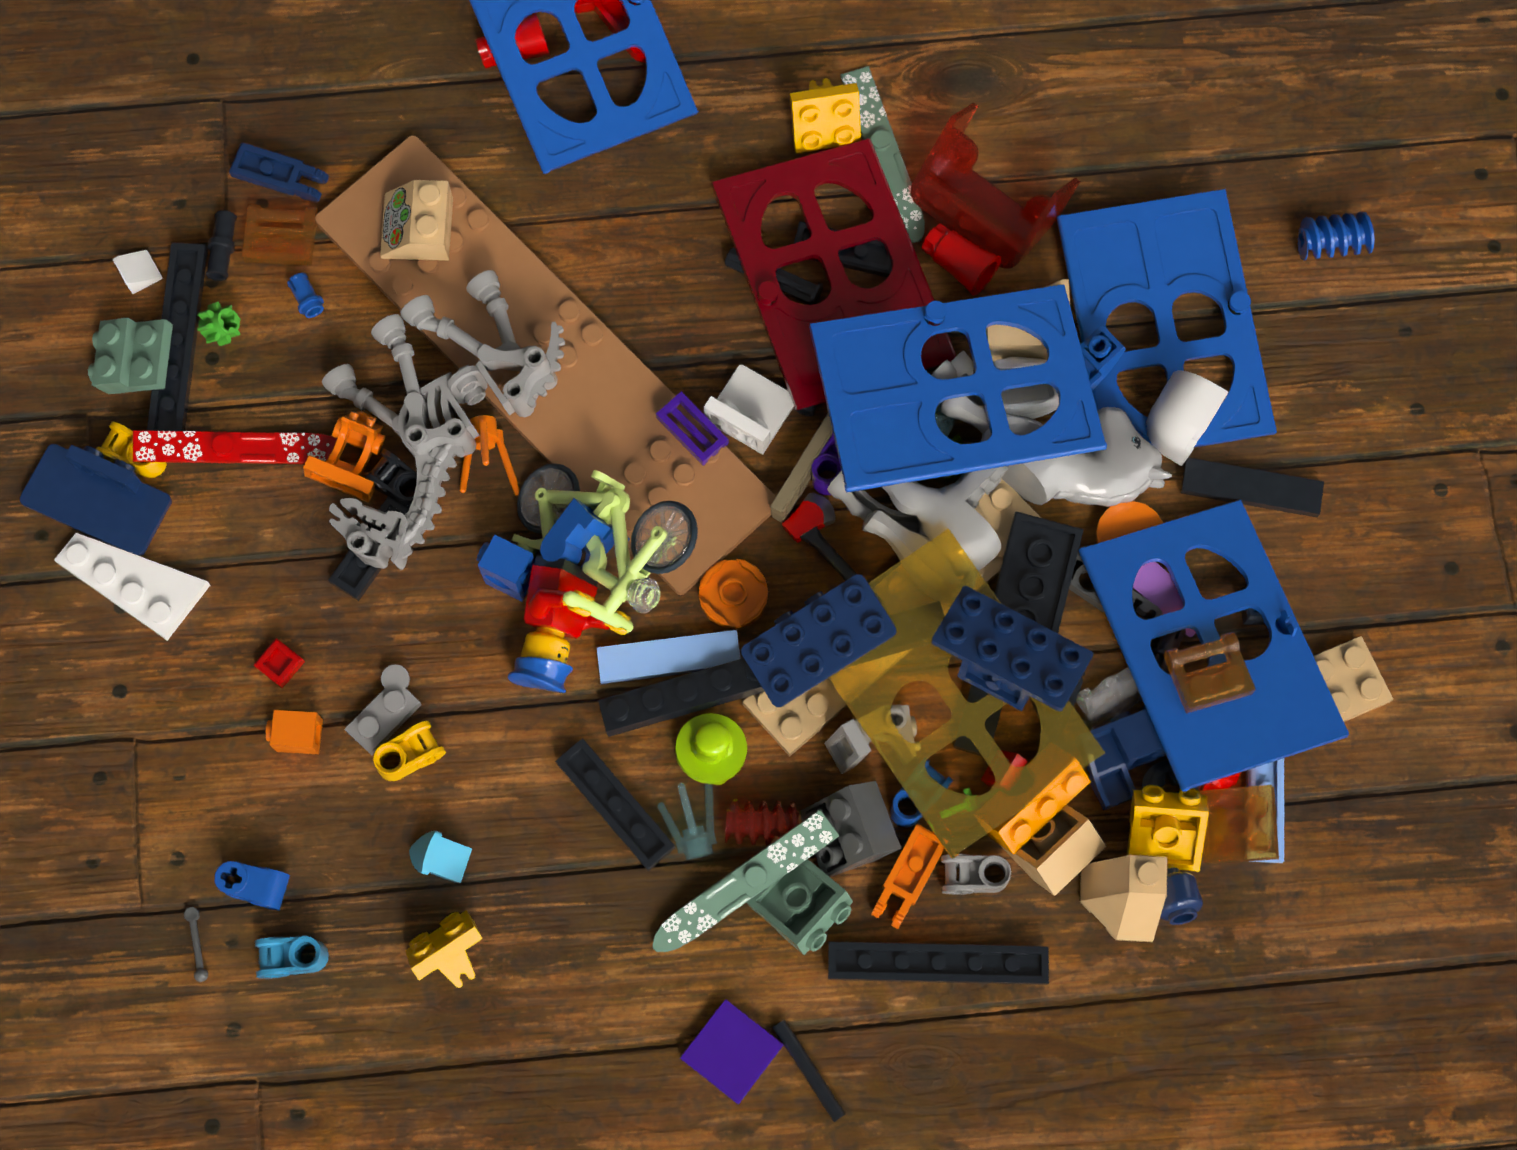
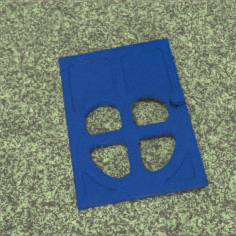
[469,0,698,174]
[1057,189,1277,448]
[809,284,1107,492]
[1078,500,1350,792]

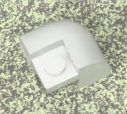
[1146,370,1228,466]

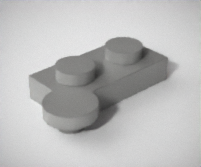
[345,664,422,756]

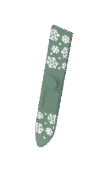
[840,66,925,243]
[652,809,840,952]

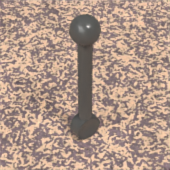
[184,907,208,982]

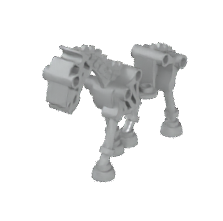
[322,270,565,570]

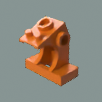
[303,410,385,503]

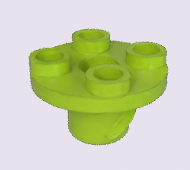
[675,713,747,785]

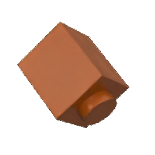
[266,710,323,754]

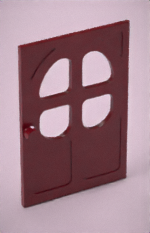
[711,138,957,410]

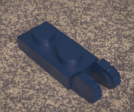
[229,142,329,202]

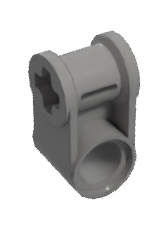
[941,854,1011,895]

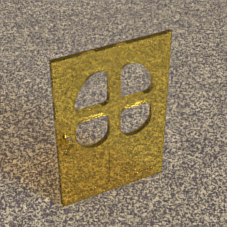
[829,528,1105,859]

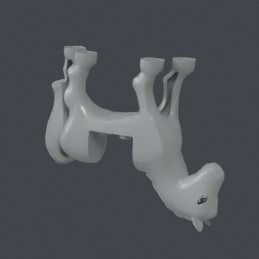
[827,350,1172,604]

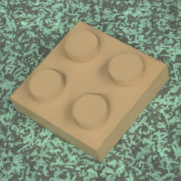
[1314,636,1394,722]

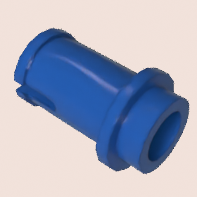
[287,273,324,318]

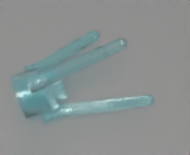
[658,783,717,860]

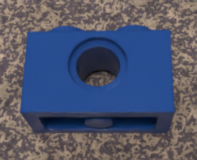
[477,535,535,602]

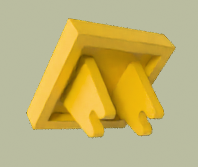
[790,78,861,154]
[405,910,482,988]

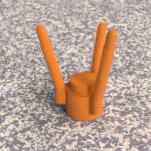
[459,415,520,496]

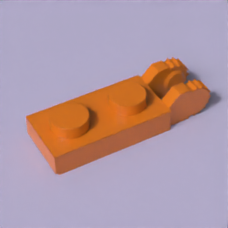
[871,824,948,929]

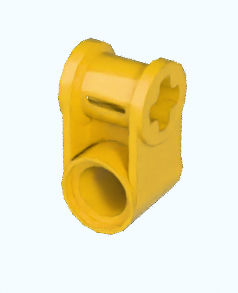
[96,422,167,478]
[373,721,446,781]

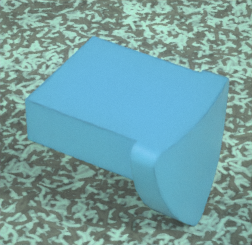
[409,830,472,883]

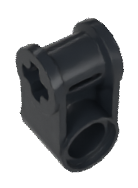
[362,449,417,508]

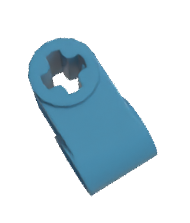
[255,936,329,978]

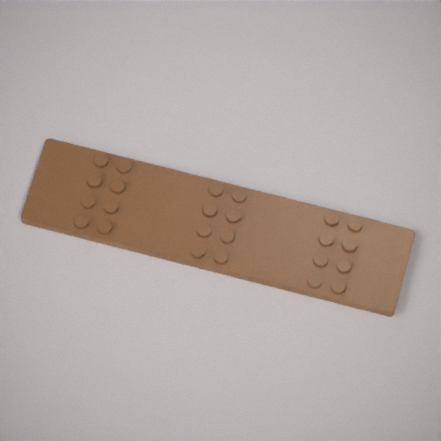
[315,136,776,595]

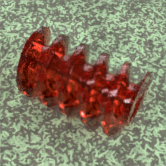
[725,798,799,846]

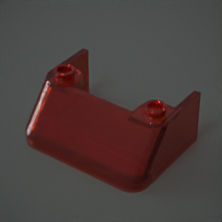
[910,103,1081,269]

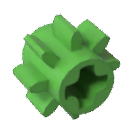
[197,302,241,346]

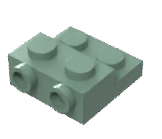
[88,318,173,394]
[747,859,853,955]

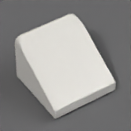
[112,250,163,294]

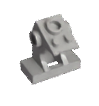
[824,705,921,774]

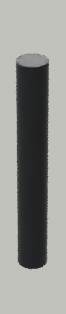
[773,1020,846,1122]

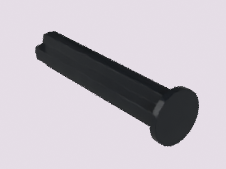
[725,248,823,305]

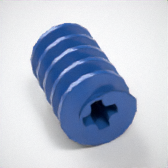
[1298,211,1375,261]

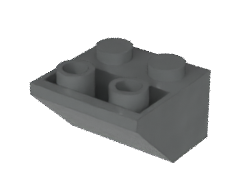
[799,781,901,877]

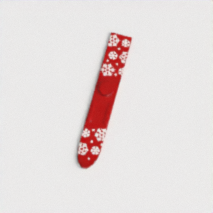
[133,430,337,464]

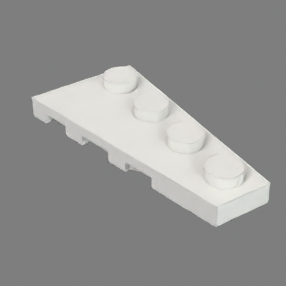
[54,533,210,641]

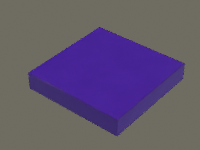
[680,999,784,1105]

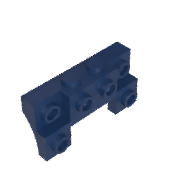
[1075,705,1166,811]

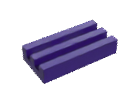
[656,391,729,466]

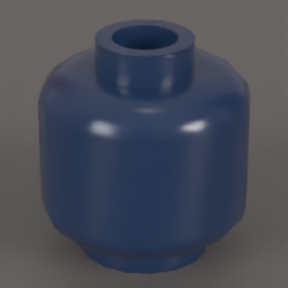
[1160,868,1203,925]

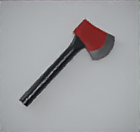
[782,493,883,605]

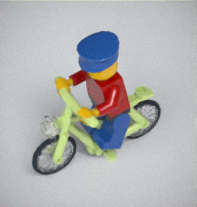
[507,463,698,693]

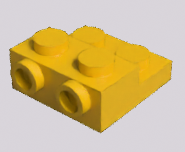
[1126,785,1209,872]

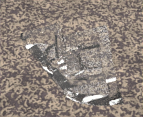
[1076,668,1142,732]

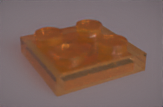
[1200,785,1279,864]

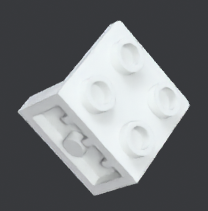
[704,365,794,455]

